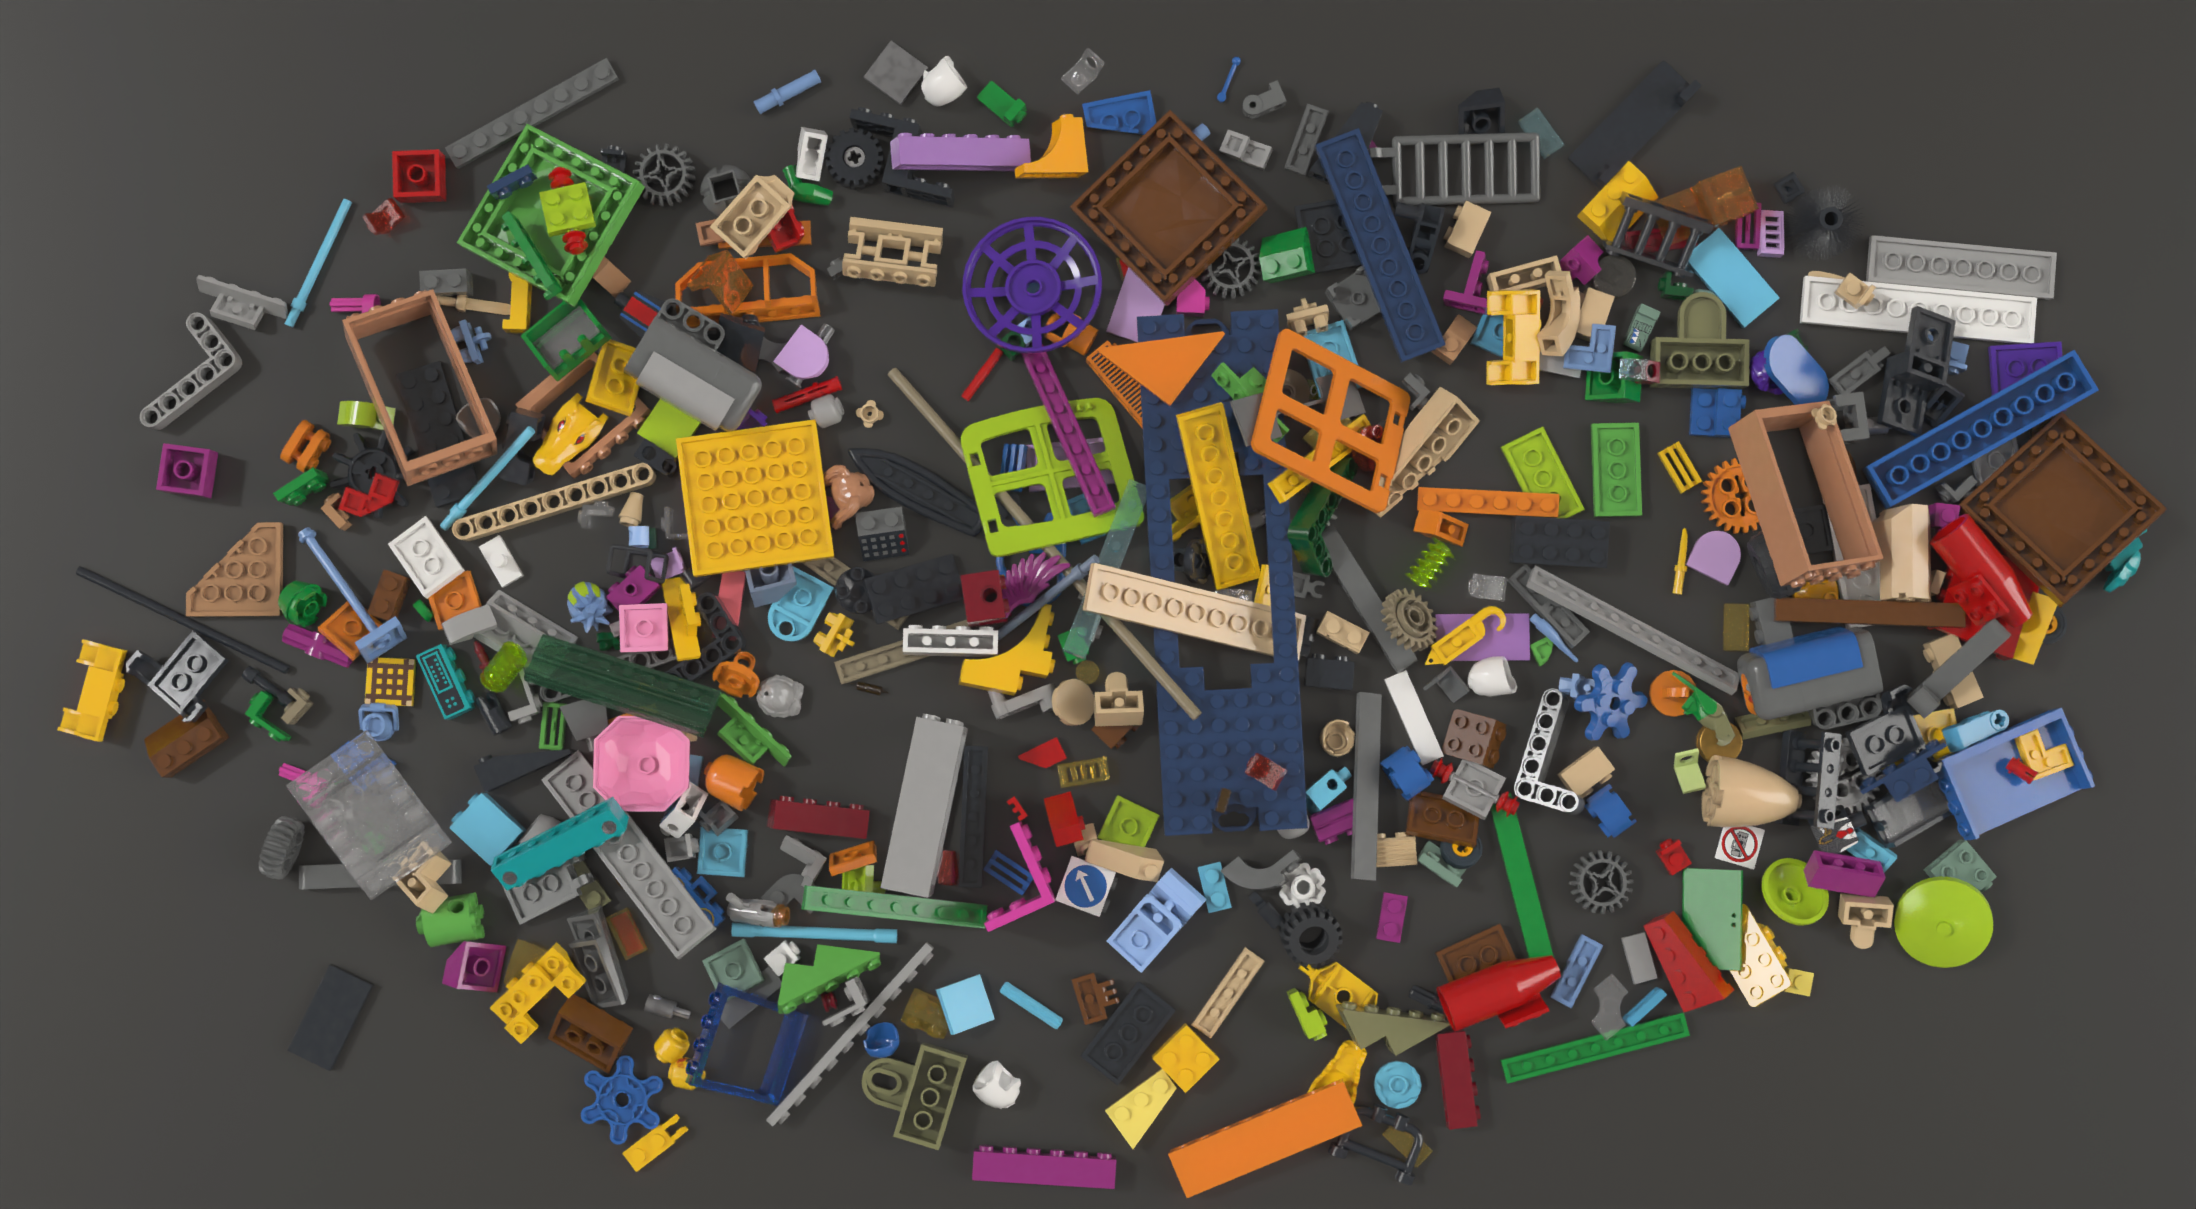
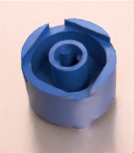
[1380,746,1434,801]
[1585,784,1637,838]

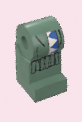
[1623,303,1661,352]

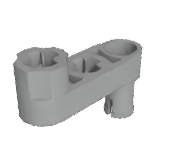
[988,683,1055,720]

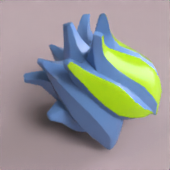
[567,581,613,633]

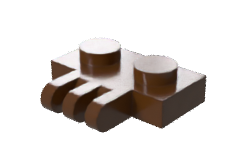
[1071,972,1120,1025]

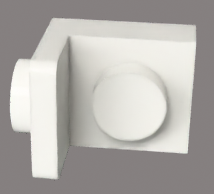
[764,940,801,977]

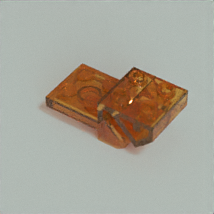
[1654,166,1759,245]

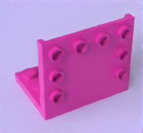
[984,821,1056,932]

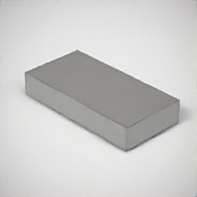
[1621,932,1657,984]

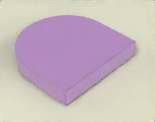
[773,325,829,380]
[1685,531,1741,586]

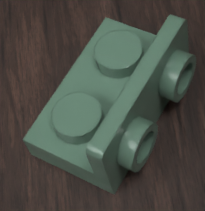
[1417,841,1466,887]

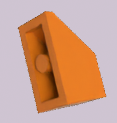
[1413,509,1469,547]

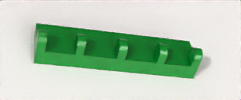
[501,211,563,300]

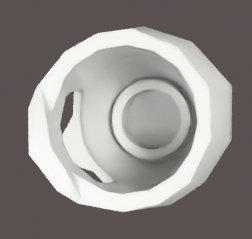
[921,56,967,107]
[1468,656,1517,697]
[972,1061,1021,1109]

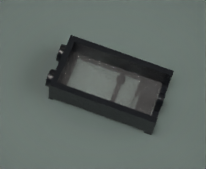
[1863,779,1952,849]

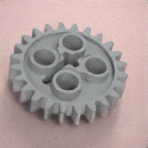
[1806,738,1881,814]

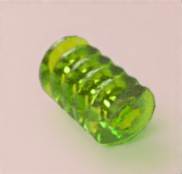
[1405,537,1454,589]
[480,641,527,692]

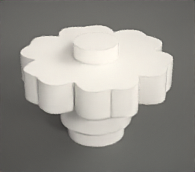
[1279,863,1326,908]

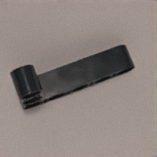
[642,592,746,703]

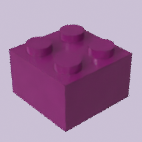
[156,443,218,498]

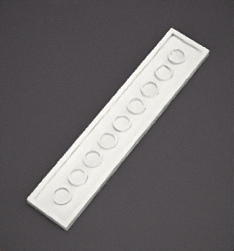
[1800,276,2037,344]

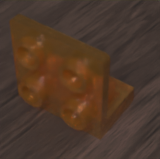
[687,250,753,314]

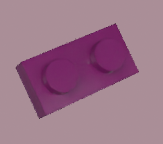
[1376,892,1408,943]

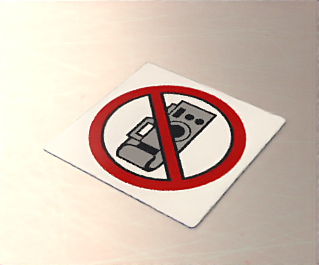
[1715,826,1765,869]

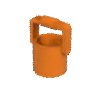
[1044,313,1099,356]

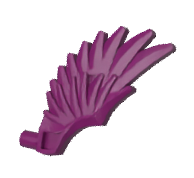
[1002,552,1071,618]

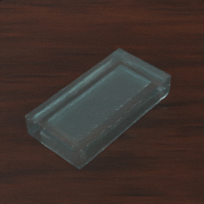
[1518,107,1564,160]

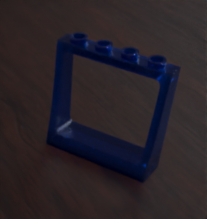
[685,982,808,1106]

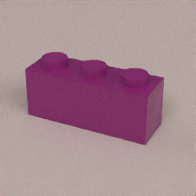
[1803,850,1886,898]

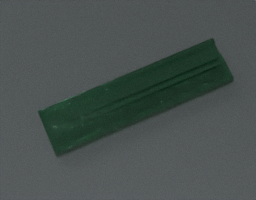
[524,634,721,738]

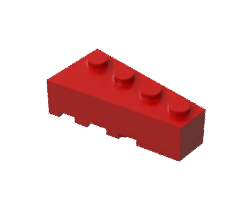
[1644,911,1734,1012]

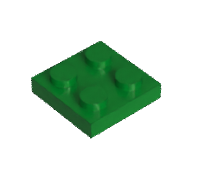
[273,468,331,506]

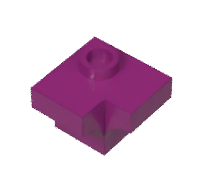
[1559,235,1603,285]

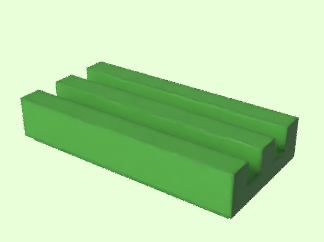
[539,702,567,750]

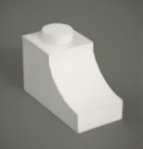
[795,127,828,181]

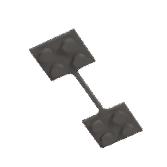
[1230,374,1366,447]

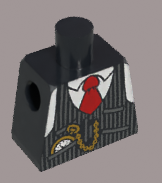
[1807,805,1867,854]

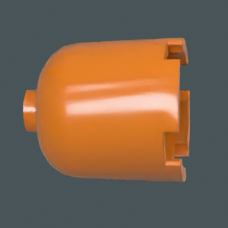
[704,754,764,811]

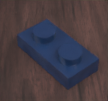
[487,164,538,200]

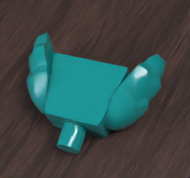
[2103,529,2147,593]

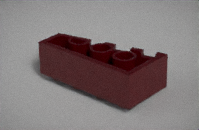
[767,796,870,839]

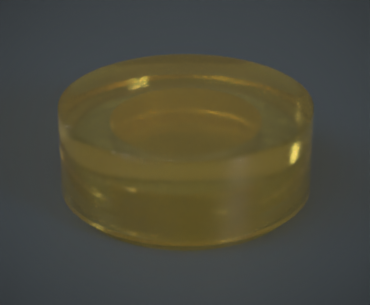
[1076,660,1099,684]

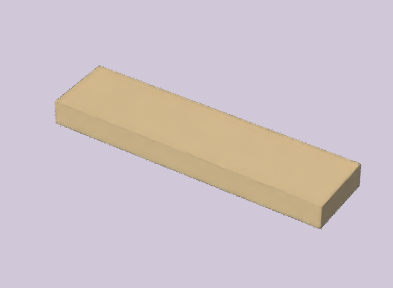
[1191,947,1265,1038]

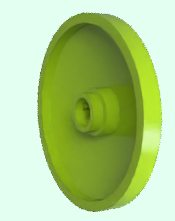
[1894,876,1993,968]

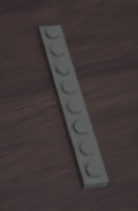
[445,58,619,169]

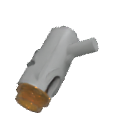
[726,893,790,928]

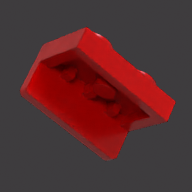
[767,205,804,253]

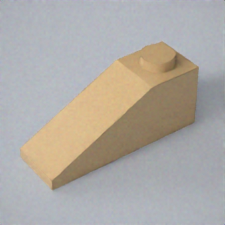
[1085,839,1164,882]

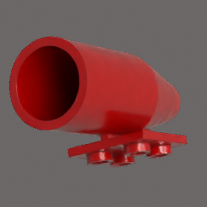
[1929,514,2033,628]
[1437,955,1561,1032]

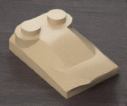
[710,174,794,259]

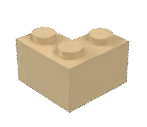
[391,841,452,914]

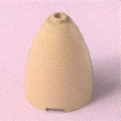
[1702,755,1802,827]

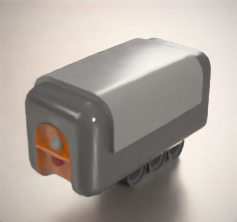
[624,299,762,432]

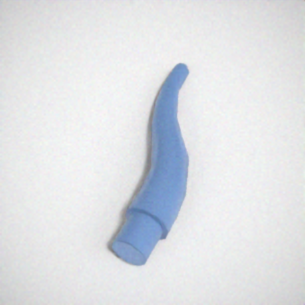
[1529,613,1579,662]

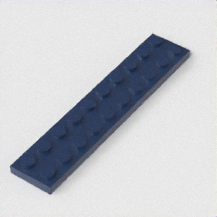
[1315,128,1446,363]

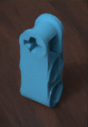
[1941,710,2009,753]

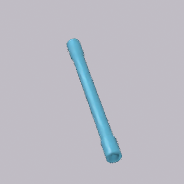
[731,922,898,944]

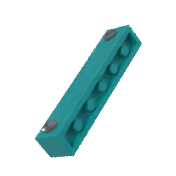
[491,797,629,891]

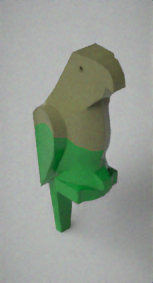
[1672,672,1736,746]

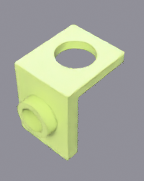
[1674,748,1706,794]

